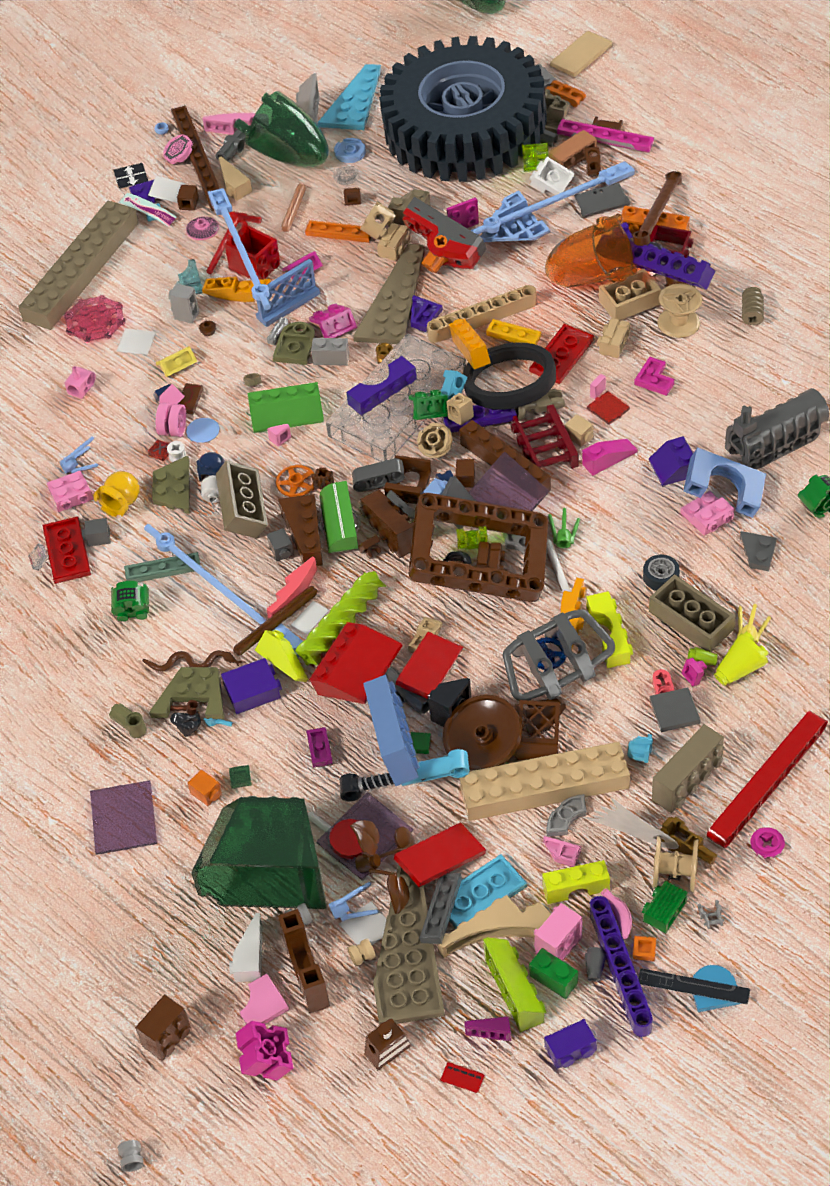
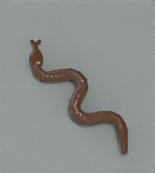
[142,650,242,672]

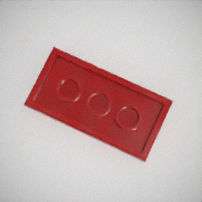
[529,324,595,384]
[42,516,91,584]
[395,631,463,699]
[394,822,486,887]

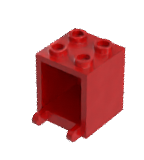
[224,221,281,280]

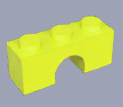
[542,860,610,904]

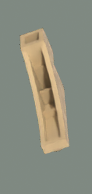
[438,895,551,958]

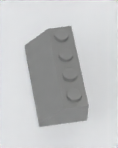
[292,73,320,140]

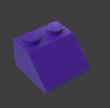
[649,436,693,486]

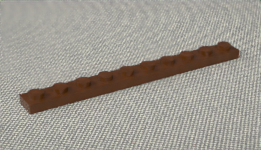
[171,105,220,212]

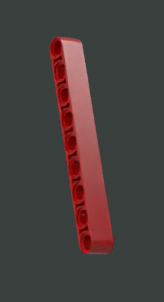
[706,711,828,849]

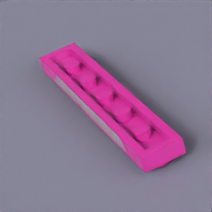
[557,119,654,152]

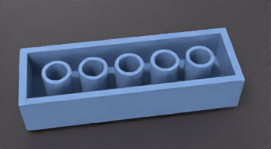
[363,675,420,786]

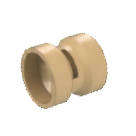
[347,938,376,967]

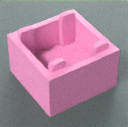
[534,903,582,961]

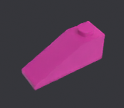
[582,439,638,476]

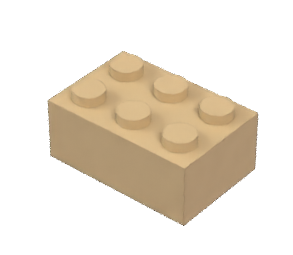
[599,268,662,321]

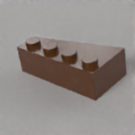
[359,490,414,559]
[278,494,323,566]

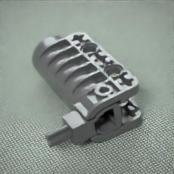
[725,388,829,470]

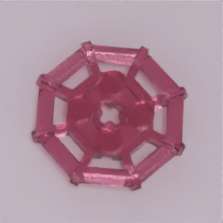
[64,295,126,343]

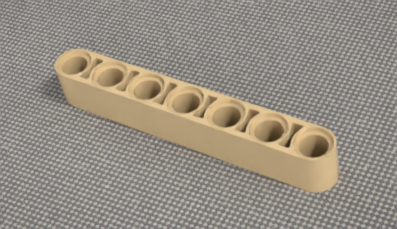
[427,285,537,343]

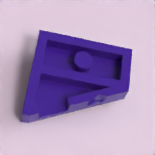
[129,180,156,212]
[411,295,443,332]

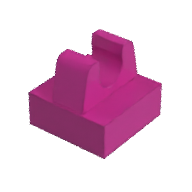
[681,658,707,687]

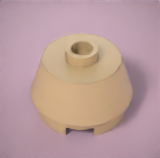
[417,423,452,458]

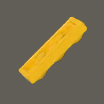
[486,319,541,345]

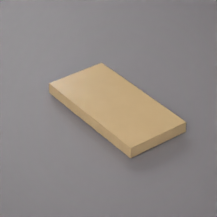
[550,30,612,78]

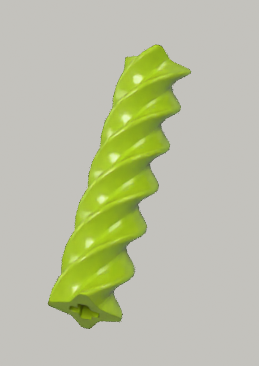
[295,571,386,666]

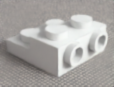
[529,157,575,195]

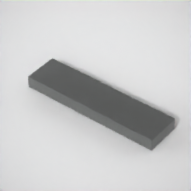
[420,873,462,944]

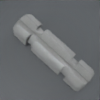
[267,317,288,345]

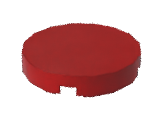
[329,819,364,859]

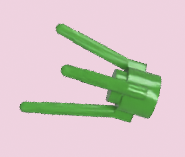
[548,508,580,548]

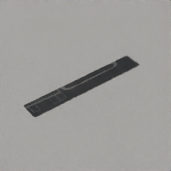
[638,968,750,1004]

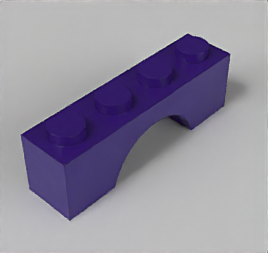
[346,356,417,416]

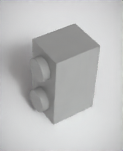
[168,283,199,324]
[311,338,349,366]

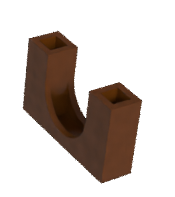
[278,909,330,1014]

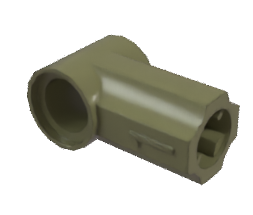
[109,703,147,738]

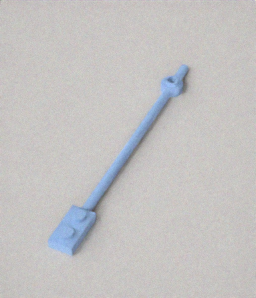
[471,161,635,235]
[208,188,271,310]
[144,524,303,658]

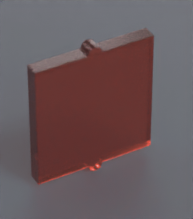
[587,391,630,425]

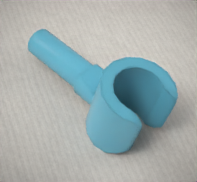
[204,718,233,727]

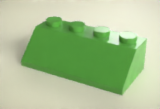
[247,382,324,433]

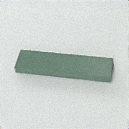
[124,552,201,582]

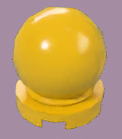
[94,471,140,517]

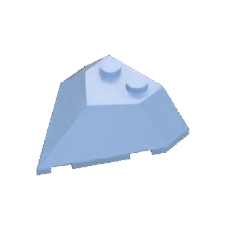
[480,190,550,242]

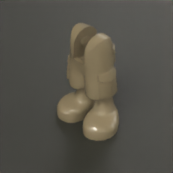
[515,389,565,421]

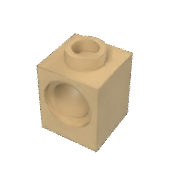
[447,393,474,425]

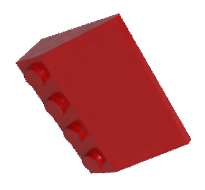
[309,622,403,704]

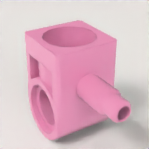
[64,366,96,399]

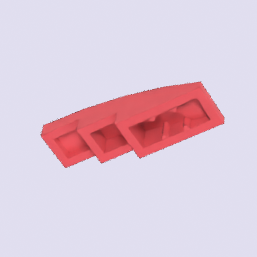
[267,556,317,619]

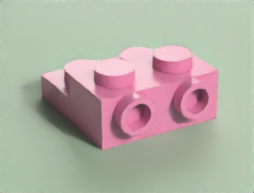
[47,470,93,512]
[680,491,734,536]

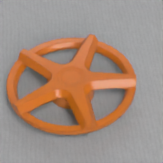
[276,465,315,497]

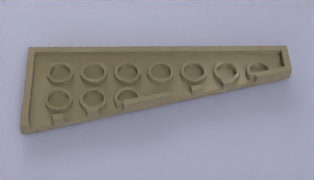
[353,244,425,345]

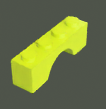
[586,591,633,669]

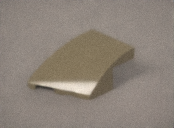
[545,89,570,134]

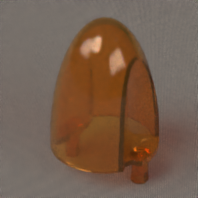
[545,213,637,288]

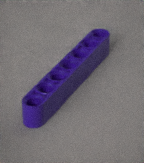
[590,896,653,1037]

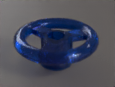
[537,637,567,670]

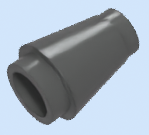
[585,947,606,982]

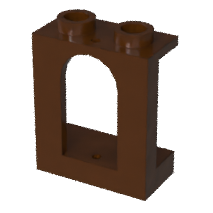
[384,455,432,504]

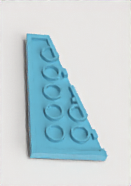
[318,64,381,130]

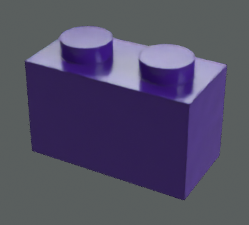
[544,1019,597,1069]

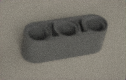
[352,458,405,492]

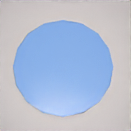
[186,418,220,443]

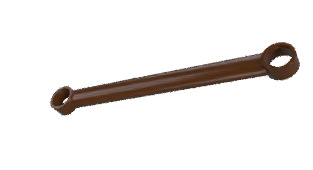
[633,171,682,246]

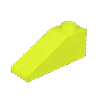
[255,630,308,682]

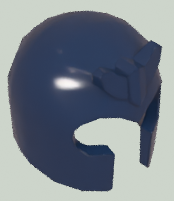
[196,452,225,481]

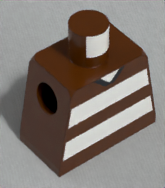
[364,1018,411,1071]

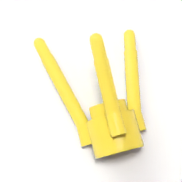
[737,604,771,643]

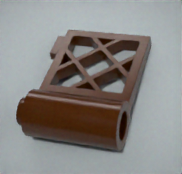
[513,700,560,761]

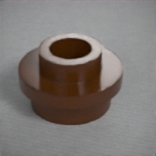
[199,320,216,336]

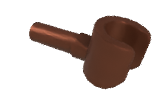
[170,700,198,715]

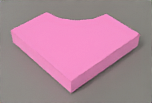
[240,974,289,1024]

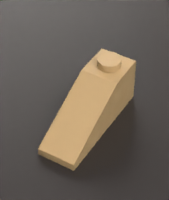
[219,157,252,201]

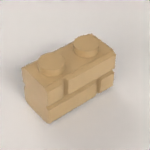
[377,223,411,261]
[597,318,630,358]

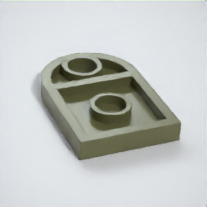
[273,322,315,365]

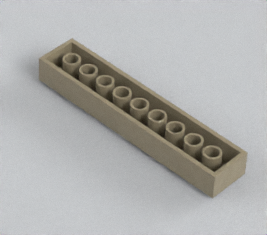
[18,200,139,330]

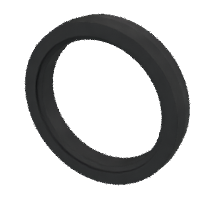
[462,343,556,410]

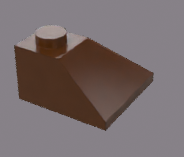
[523,697,566,735]

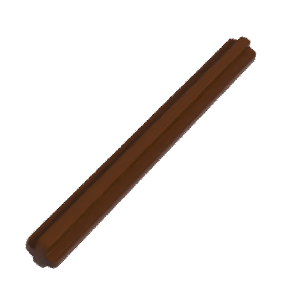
[233,586,318,656]

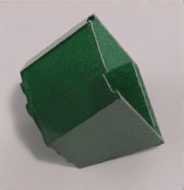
[192,796,327,909]

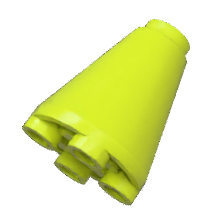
[714,631,769,686]

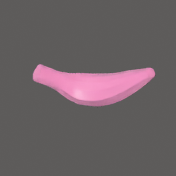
[601,888,632,939]

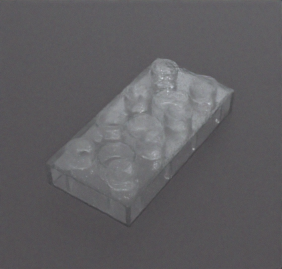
[326,333,466,462]

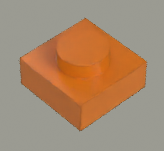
[633,936,656,961]

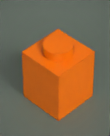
[187,769,222,806]

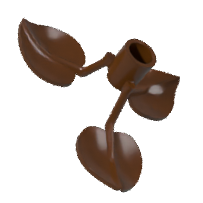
[350,820,416,914]

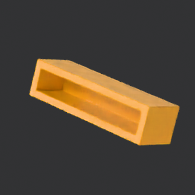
[449,318,491,369]

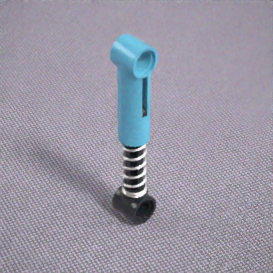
[339,749,469,802]

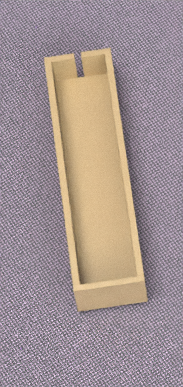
[459,741,630,821]

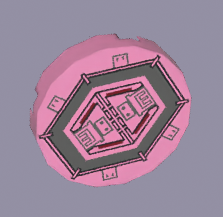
[163,135,193,164]

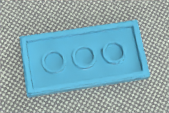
[449,854,527,929]

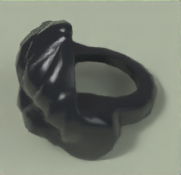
[443,551,472,576]
[170,711,201,737]

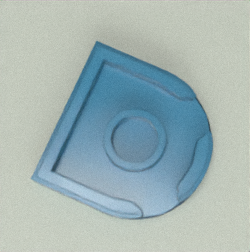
[692,965,741,1013]

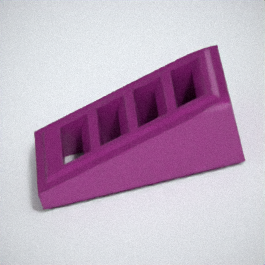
[464,1016,511,1041]

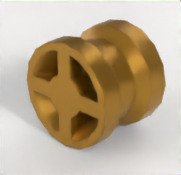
[376,343,394,365]

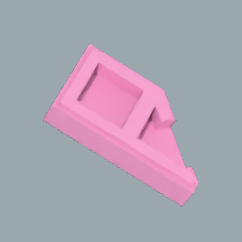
[159,384,185,405]
[543,836,581,867]

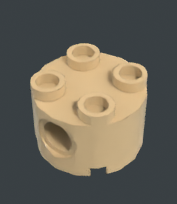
[360,201,396,240]

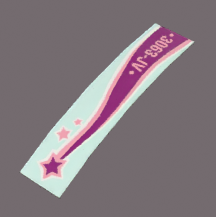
[119,193,177,227]

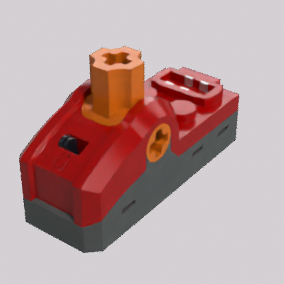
[403,197,487,273]

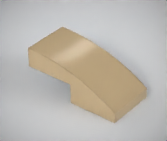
[408,617,442,653]

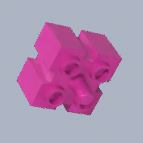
[235,1021,293,1081]

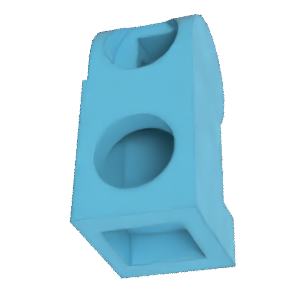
[441,370,467,400]

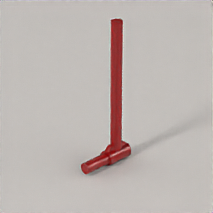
[206,211,262,274]

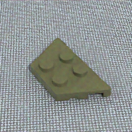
[152,456,190,514]

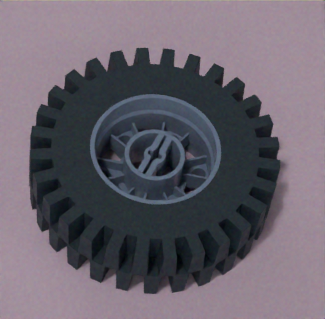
[379,36,547,182]

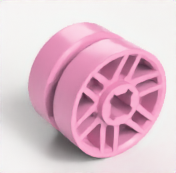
[156,403,186,437]

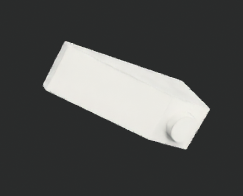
[229,913,263,982]

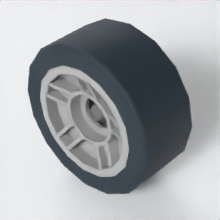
[643,554,680,591]

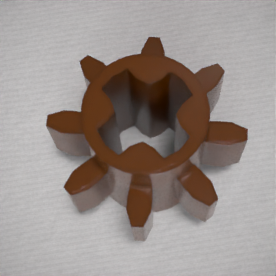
[311,467,334,490]

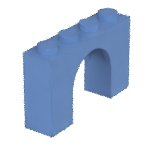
[683,447,766,518]

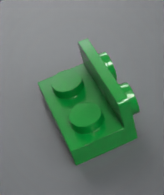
[408,390,448,420]

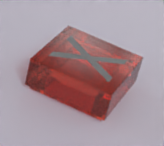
[148,439,169,461]

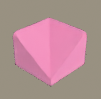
[267,424,291,447]

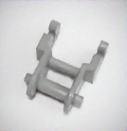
[697,900,724,929]

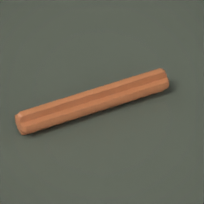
[281,183,306,232]

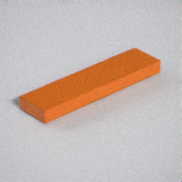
[305,220,371,243]

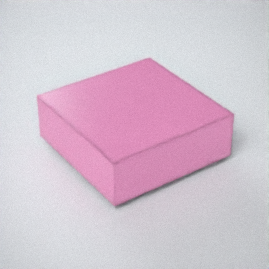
[590,374,606,399]

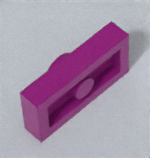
[306,727,333,768]

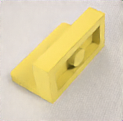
[155,346,197,377]

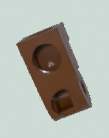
[584,147,601,177]

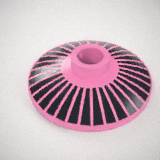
[186,216,219,240]

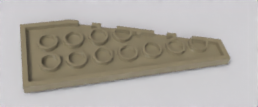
[373,864,445,1024]

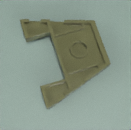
[149,667,225,719]

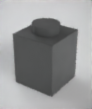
[82,518,111,547]
[267,528,294,561]

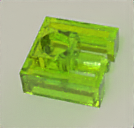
[522,143,548,172]
[456,526,488,550]

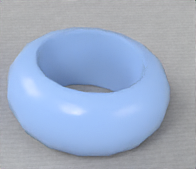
[154,122,169,135]

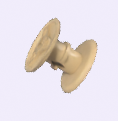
[657,284,703,338]
[653,835,698,893]

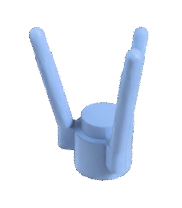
[59,437,98,474]
[328,882,379,922]

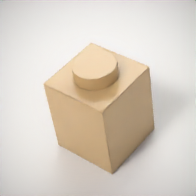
[565,414,594,447]

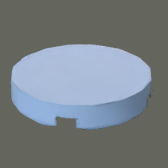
[334,138,366,163]

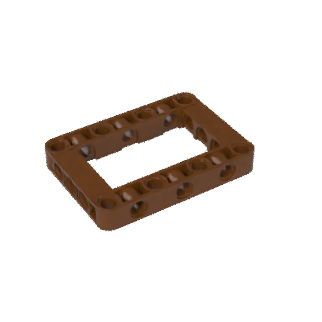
[408,493,548,602]

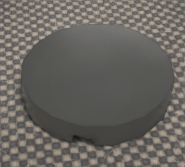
[387,490,415,519]

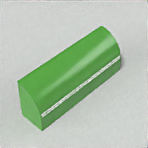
[319,481,358,553]

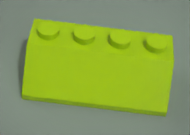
[483,937,546,1033]

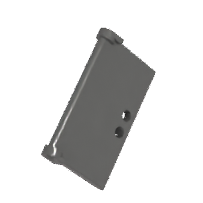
[574,183,630,218]

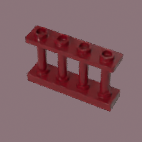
[510,404,579,469]

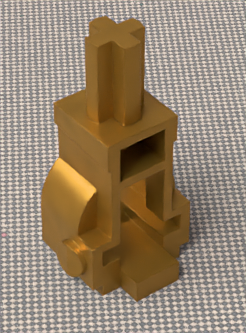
[660,816,718,865]

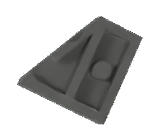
[740,531,777,572]

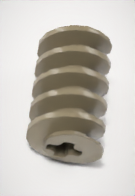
[742,287,764,325]

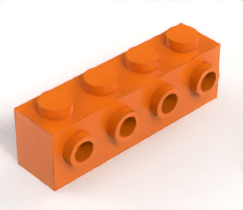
[619,206,690,234]

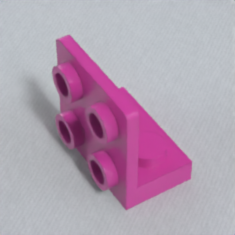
[446,197,479,228]
[309,304,357,338]

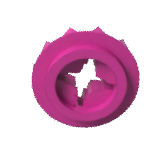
[750,827,785,859]

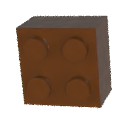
[135,994,191,1061]

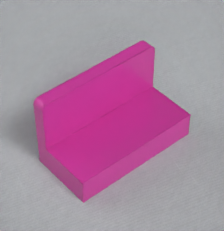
[282,251,323,280]

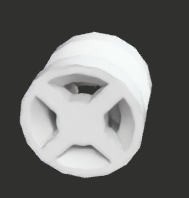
[167,441,187,462]

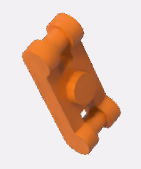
[545,80,586,107]

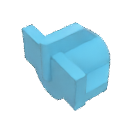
[627,734,653,763]

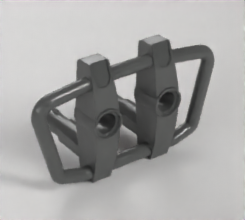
[502,609,615,701]

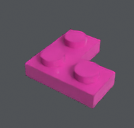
[634,357,675,396]

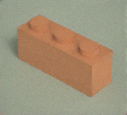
[548,130,597,169]

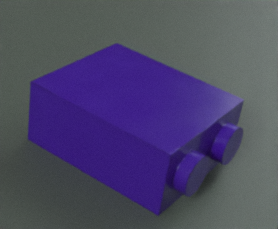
[221,658,282,715]

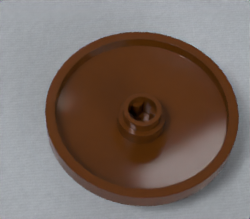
[443,695,522,772]

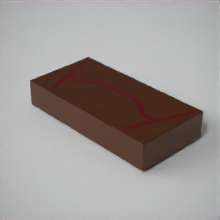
[178,383,203,415]

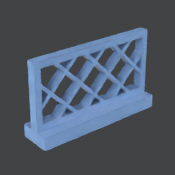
[256,259,320,327]

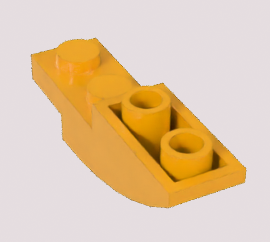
[202,276,271,302]
[561,577,587,649]

